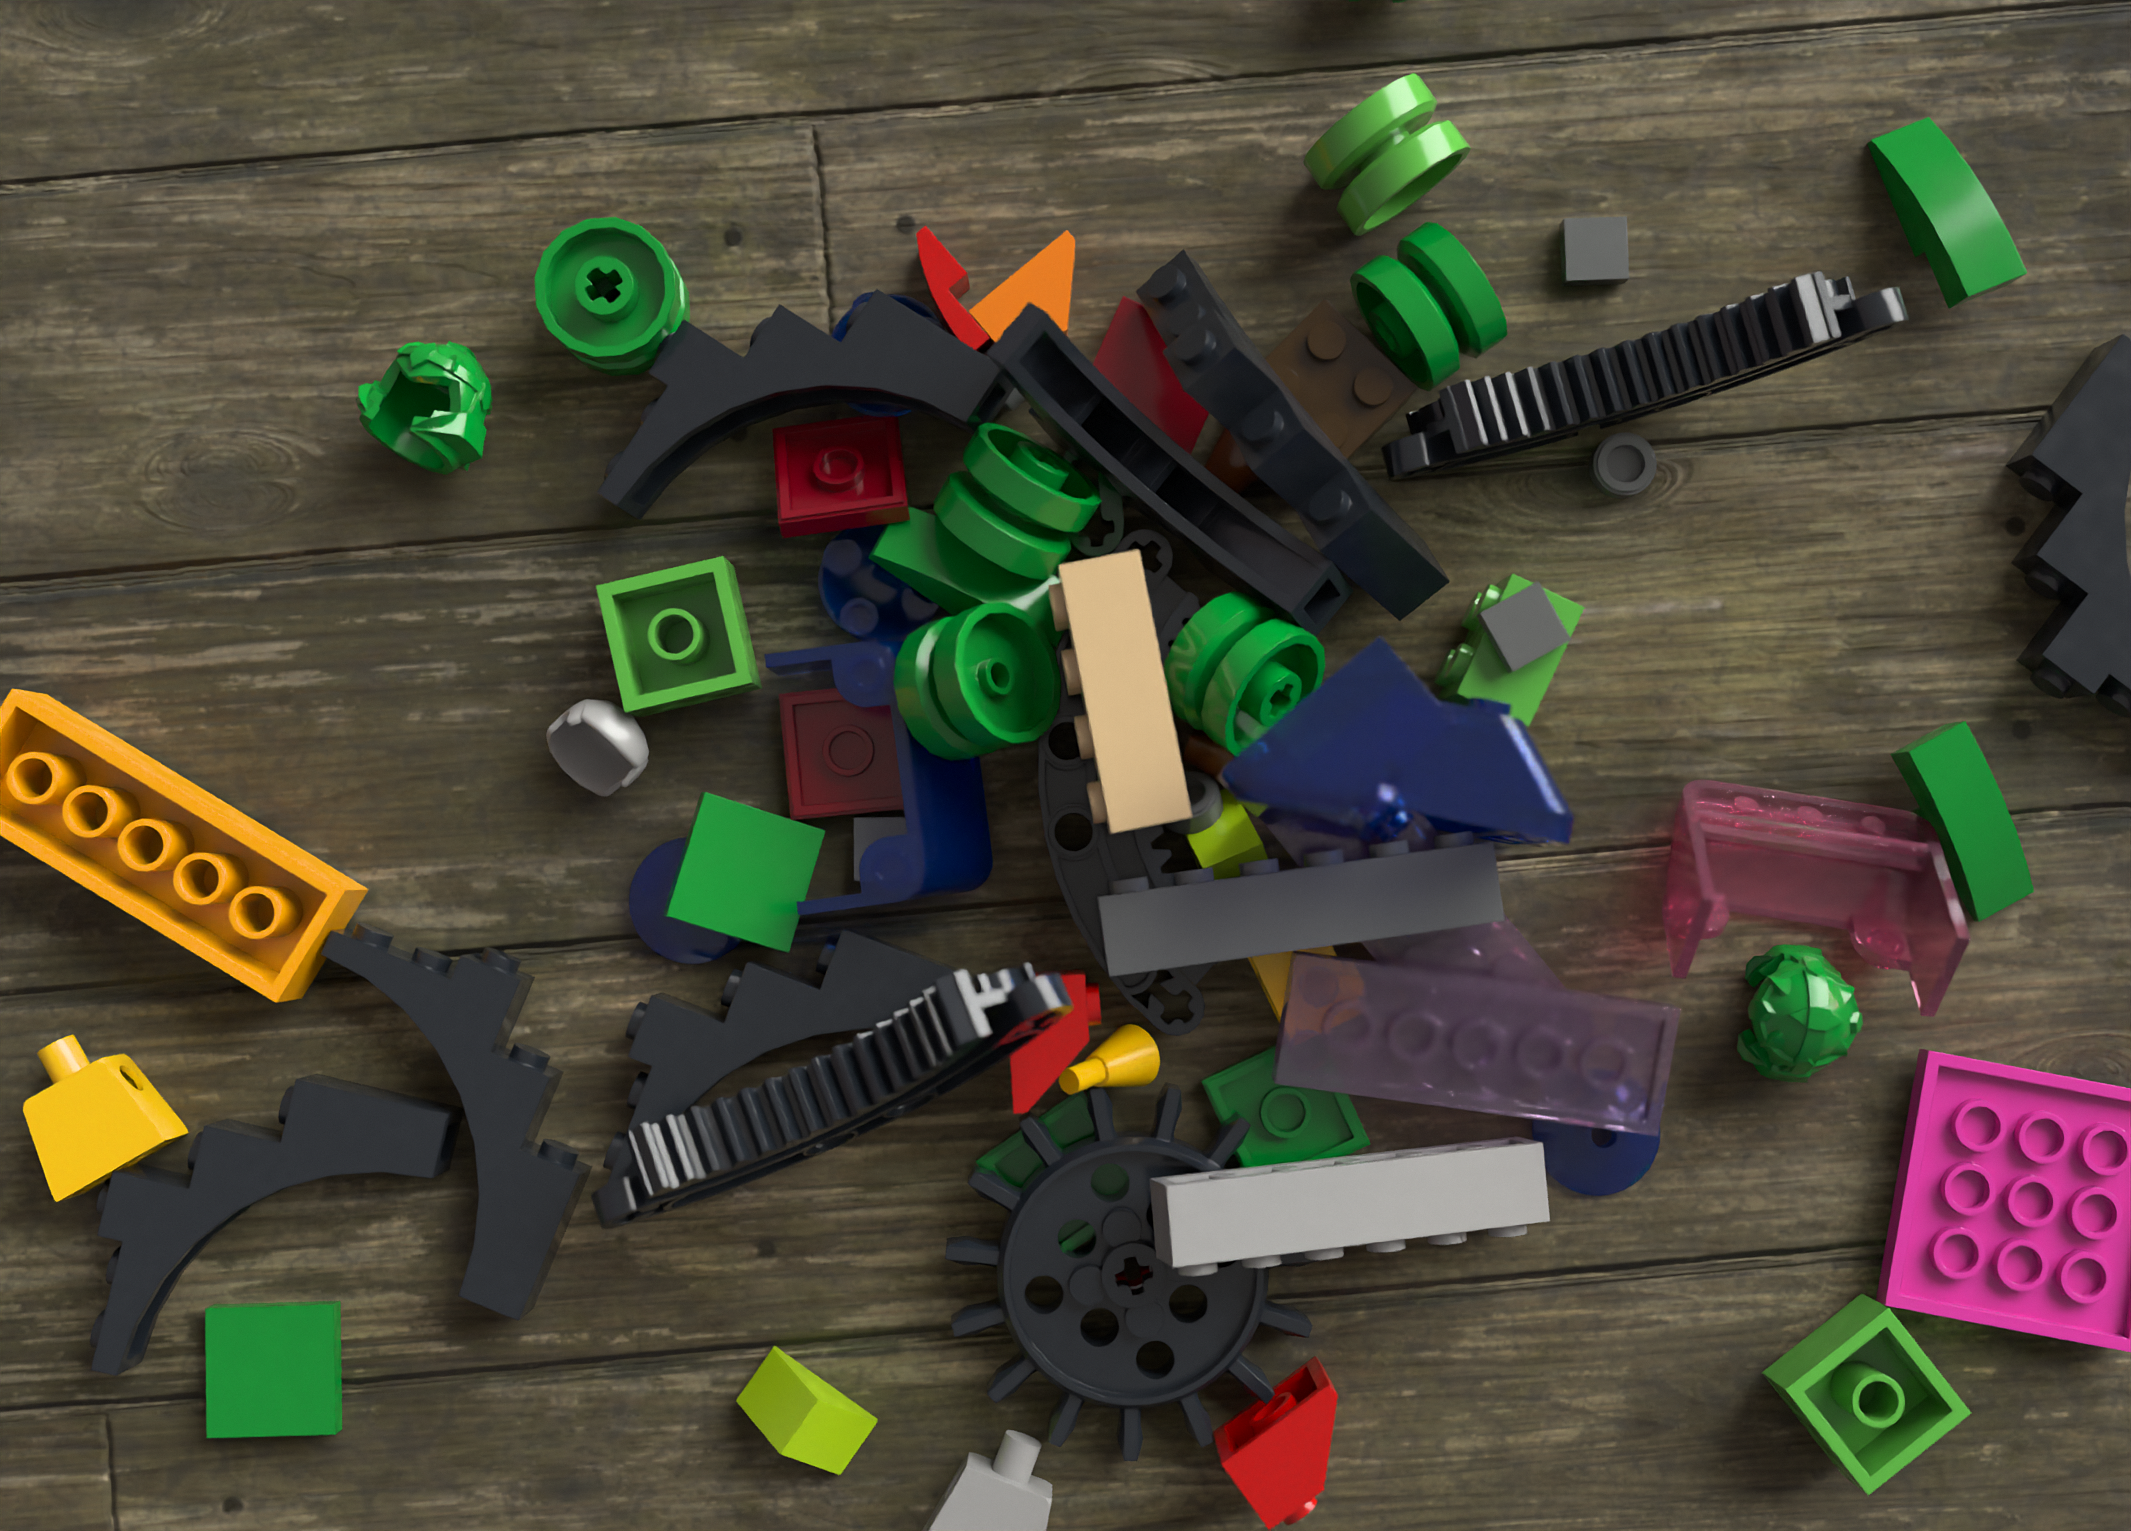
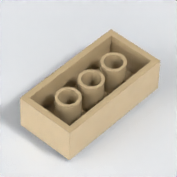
[1048,550,1192,835]

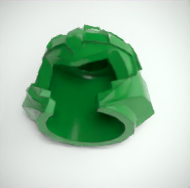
[355,341,493,475]
[1737,944,1863,1083]

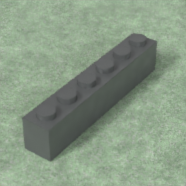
[1096,831,1505,977]

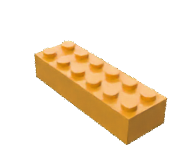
[0,688,369,1003]

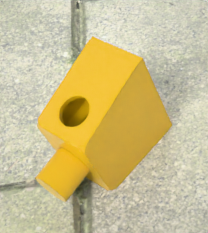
[23,1035,189,1203]

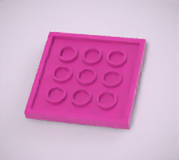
[1876,1048,2131,1352]

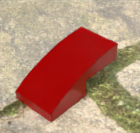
[916,225,991,355]

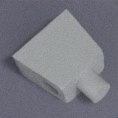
[922,1430,1052,1531]

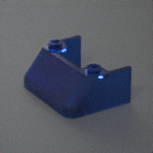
[1219,636,1469,843]
[765,641,994,915]
[1336,691,1575,847]

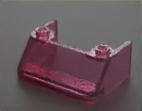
[1662,780,1971,1017]

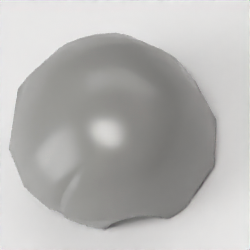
[546,699,649,797]

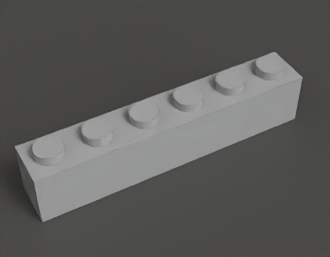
[1150,1137,1550,1276]

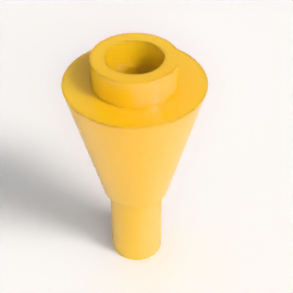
[1059,1024,1160,1094]

